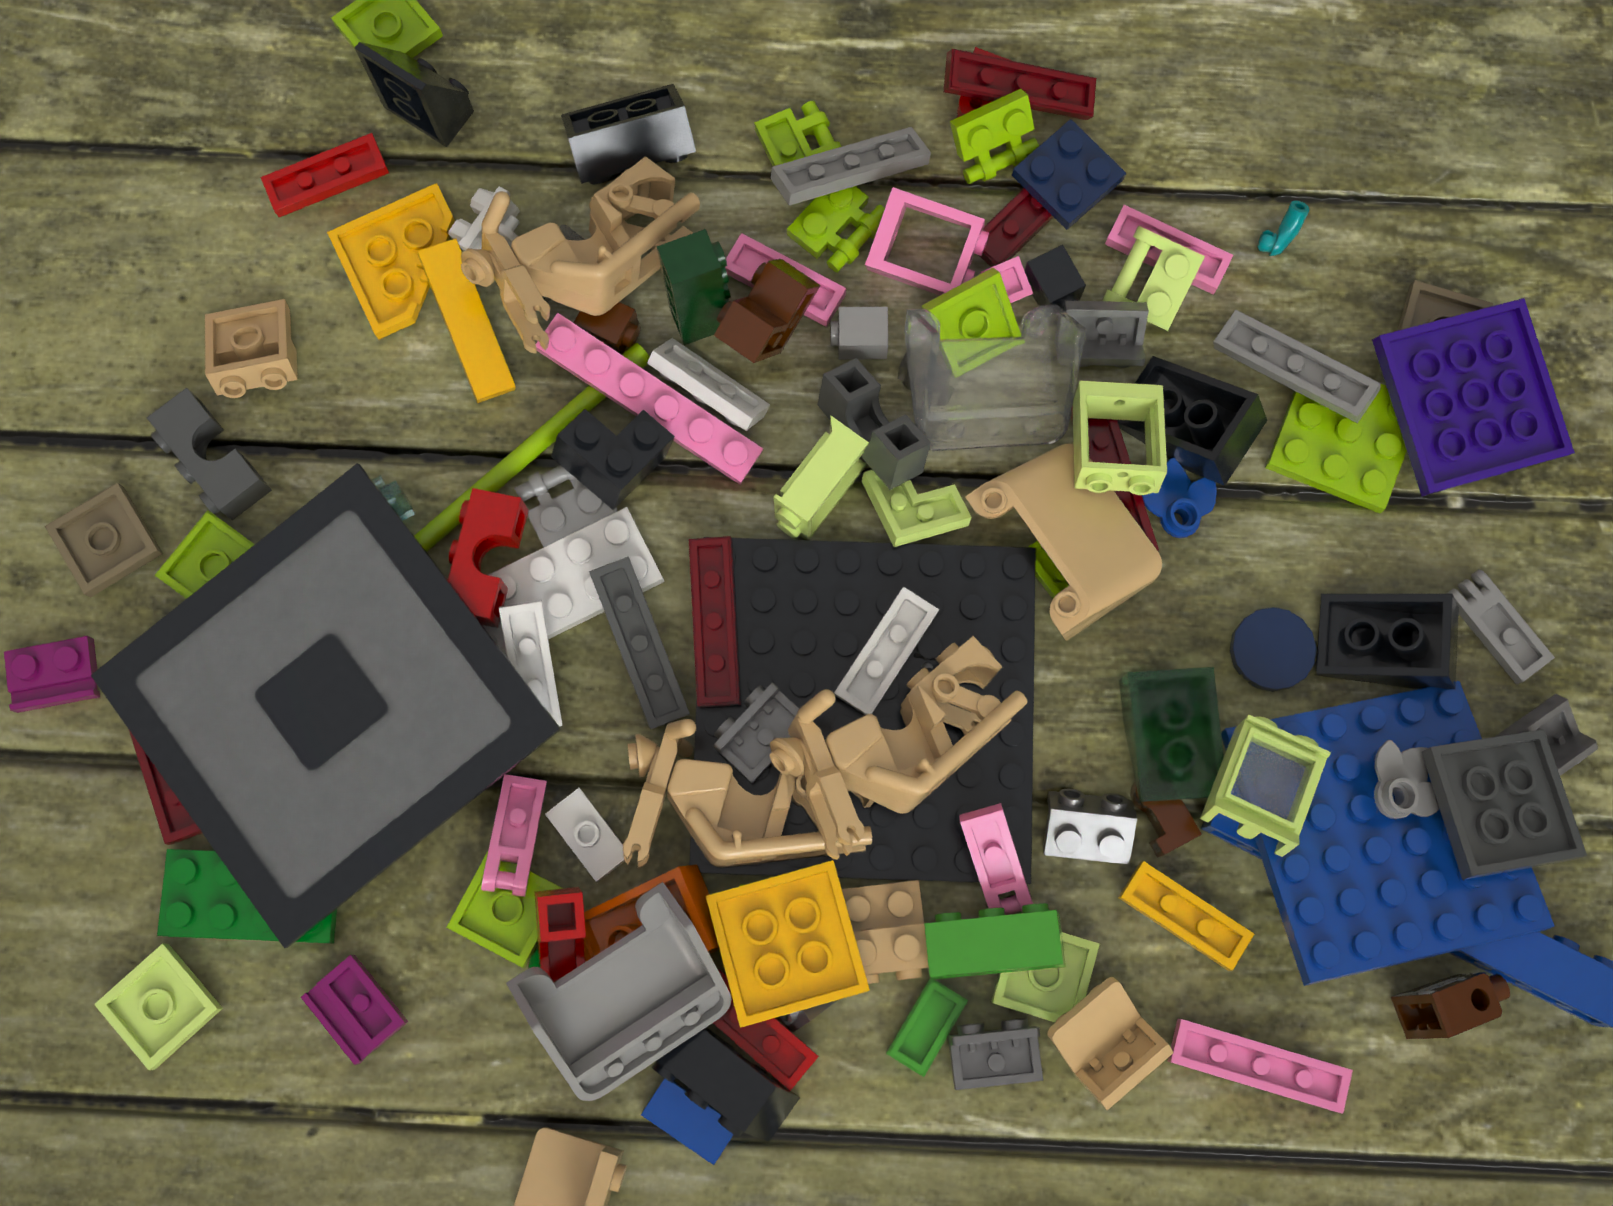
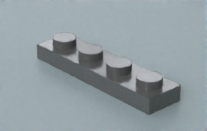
[589,556,690,730]

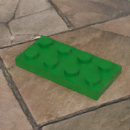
[157,849,337,944]

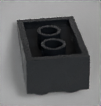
[355,42,474,147]
[1117,356,1268,486]
[1316,594,1459,689]

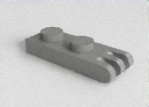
[1446,569,1555,685]

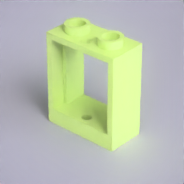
[1072,381,1167,495]

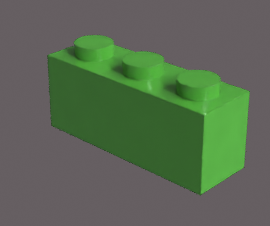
[924,903,1066,980]

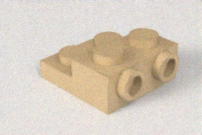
[205,299,298,398]
[842,880,929,984]

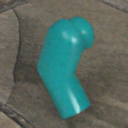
[1257,201,1310,256]

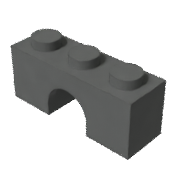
[817,358,931,490]
[146,388,272,520]

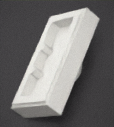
[545,788,624,882]

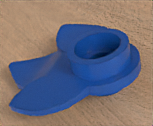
[1142,458,1217,538]

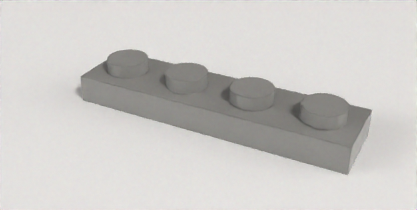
[771,127,931,206]
[1213,310,1381,423]

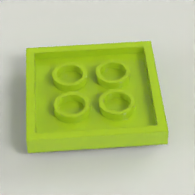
[1265,384,1407,513]

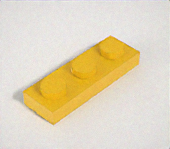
[1118,861,1255,971]

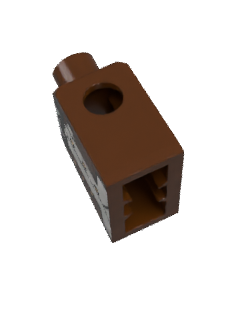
[1391,972,1510,1039]

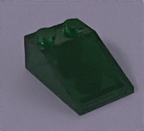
[1119,667,1224,802]

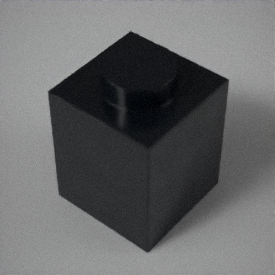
[1024,244,1086,317]

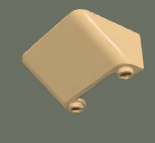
[965,444,1162,641]

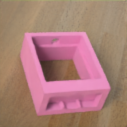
[865,187,989,296]

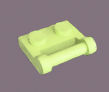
[1102,226,1205,331]

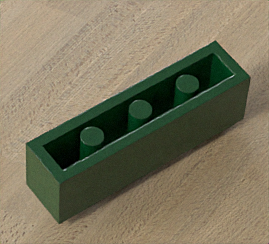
[657,229,731,345]

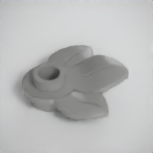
[1374,740,1440,819]

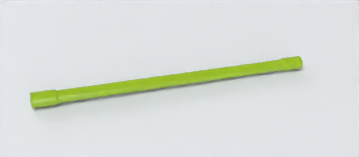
[414,342,650,552]

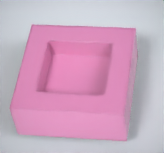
[980,256,1033,303]

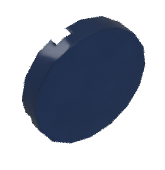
[1229,607,1317,692]

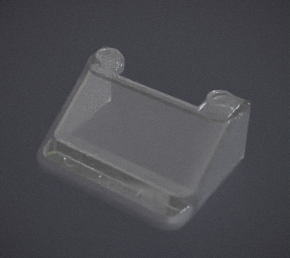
[904,305,1086,451]

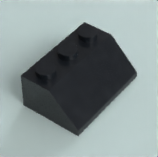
[561,84,696,185]

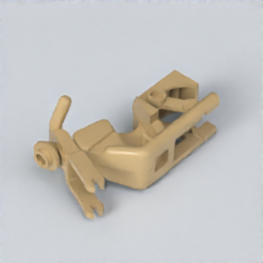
[461,156,700,353]
[770,636,1027,860]
[623,719,874,868]

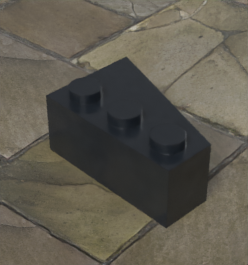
[652,1027,800,1142]

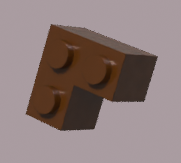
[714,259,821,363]

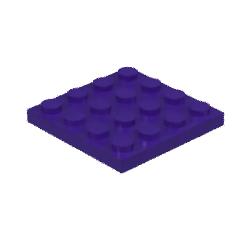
[1372,298,1575,496]

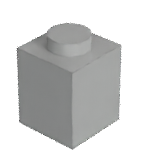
[830,307,888,359]

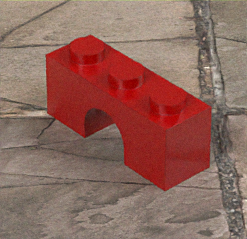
[448,488,529,628]
[534,887,586,983]

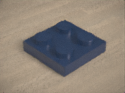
[1012,119,1126,230]

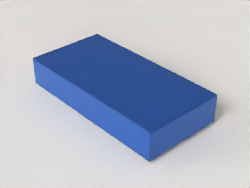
[641,1078,734,1165]

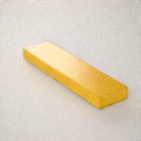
[418,238,516,403]

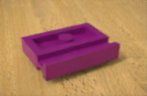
[4,636,100,713]
[301,955,409,1065]

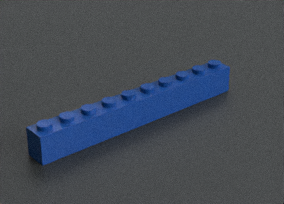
[1201,781,1613,1028]

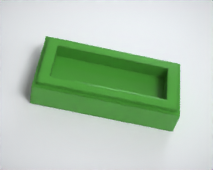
[886,977,968,1077]

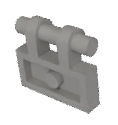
[514,465,618,548]

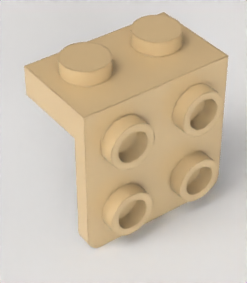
[1047,977,1174,1110]
[514,1127,627,1206]

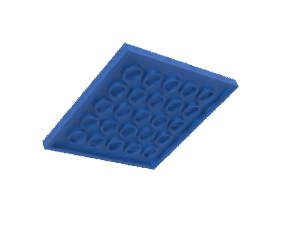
[1220,681,1555,986]

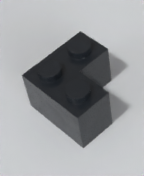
[551,409,675,510]

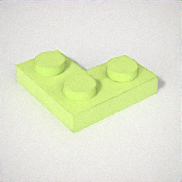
[862,470,972,547]

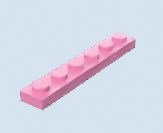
[535,313,763,485]

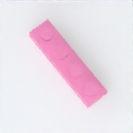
[1167,1019,1353,1114]

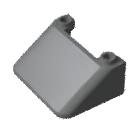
[506,882,732,1101]

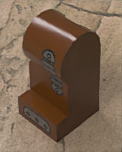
[1130,771,1202,858]

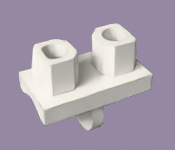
[448,186,520,251]

